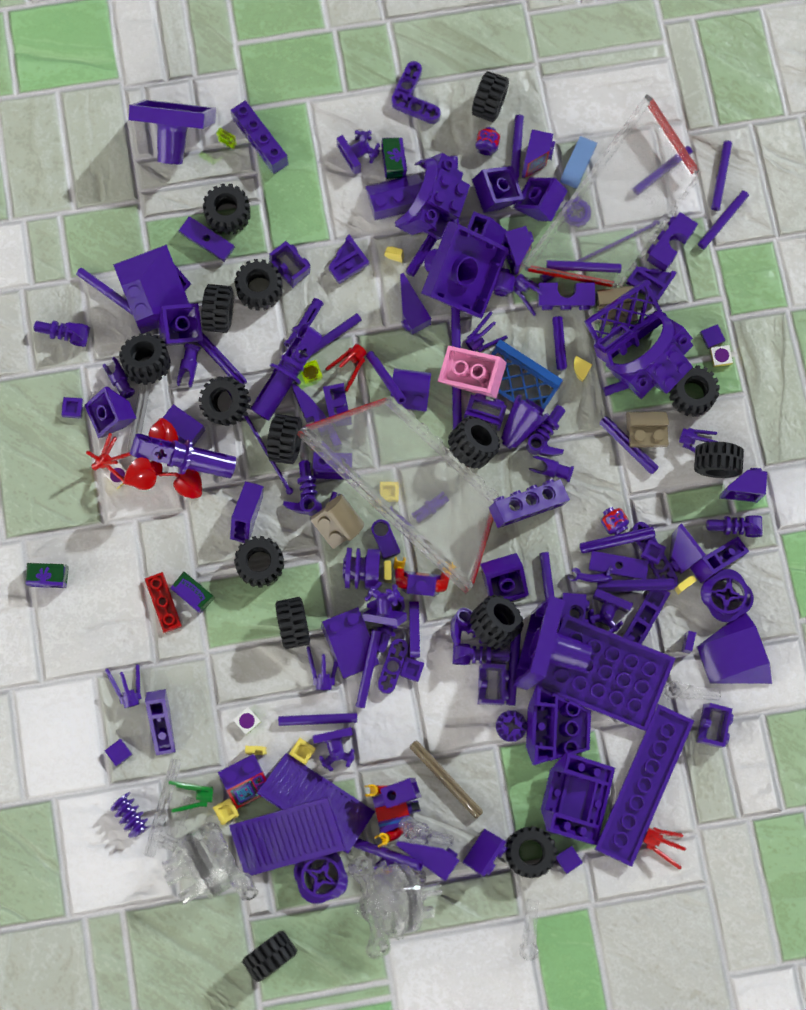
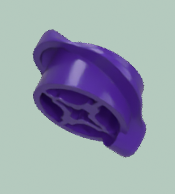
[700,569,754,622]
[293,852,348,904]

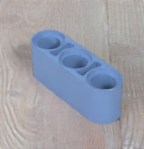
[560,136,597,189]

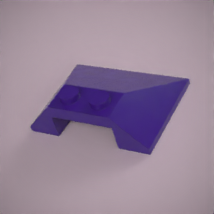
[113,245,189,334]
[541,752,615,845]

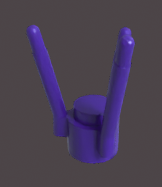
[514,273,543,316]
[465,311,508,352]
[679,428,718,453]
[306,646,338,690]
[105,664,142,708]

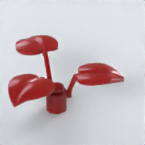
[123,418,202,499]

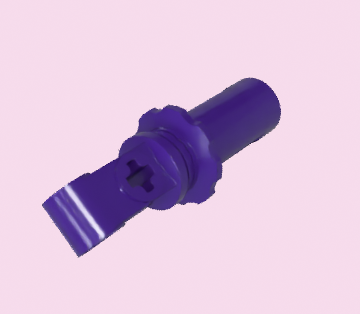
[250,324,322,421]
[130,434,236,479]

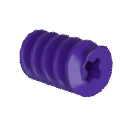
[110,792,152,838]

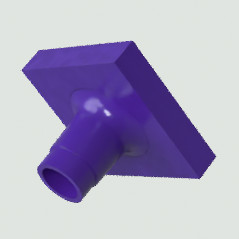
[128,100,216,165]
[421,221,509,319]
[512,596,592,690]

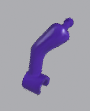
[568,565,614,582]

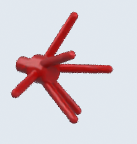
[86,433,131,482]

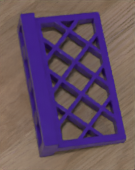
[584,280,667,358]

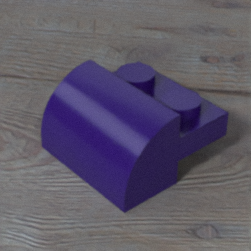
[389,368,431,411]

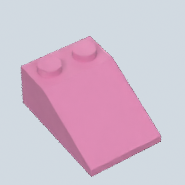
[438,346,506,398]

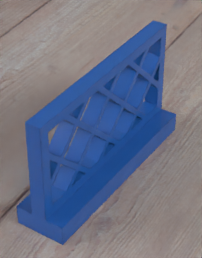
[491,339,563,410]

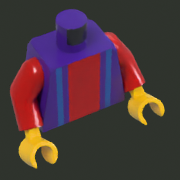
[393,557,453,596]
[364,784,420,847]

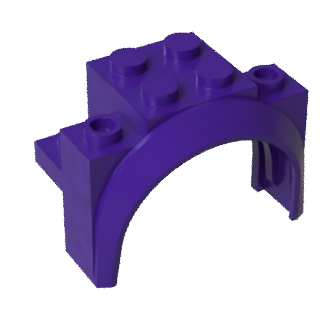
[395,153,470,240]
[605,311,694,399]

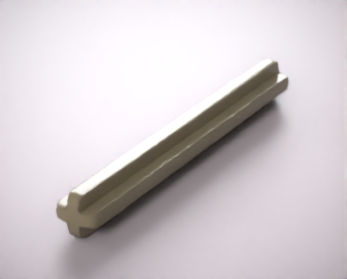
[410,740,483,818]

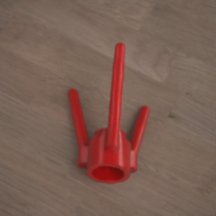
[325,344,367,392]
[643,827,686,870]

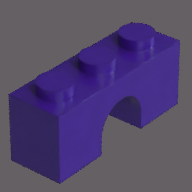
[647,212,698,272]
[537,283,595,311]

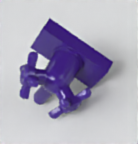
[336,130,380,175]
[363,582,407,627]
[588,589,633,633]
[312,727,355,771]

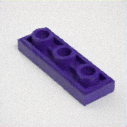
[179,216,235,262]
[588,551,649,579]

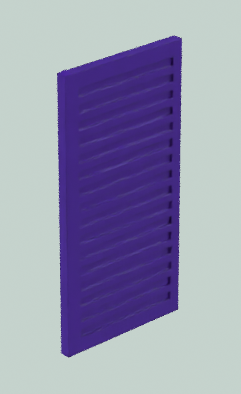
[257,753,375,854]
[229,796,346,877]

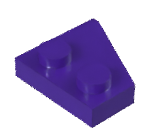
[328,234,370,284]
[626,266,677,302]

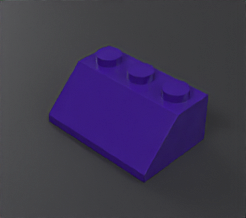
[365,174,423,221]

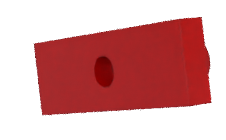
[144,572,182,633]

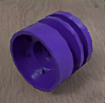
[343,548,380,590]

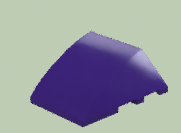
[697,613,772,684]
[526,685,591,765]

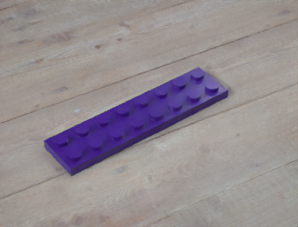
[594,704,694,867]

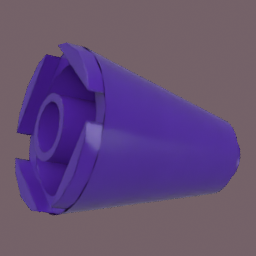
[501,394,549,449]

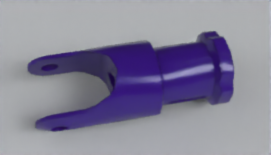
[177,344,201,388]
[103,356,135,399]
[529,456,574,483]

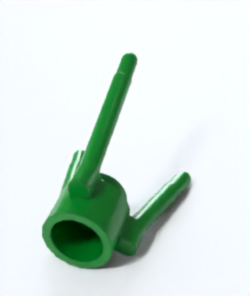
[168,781,213,813]

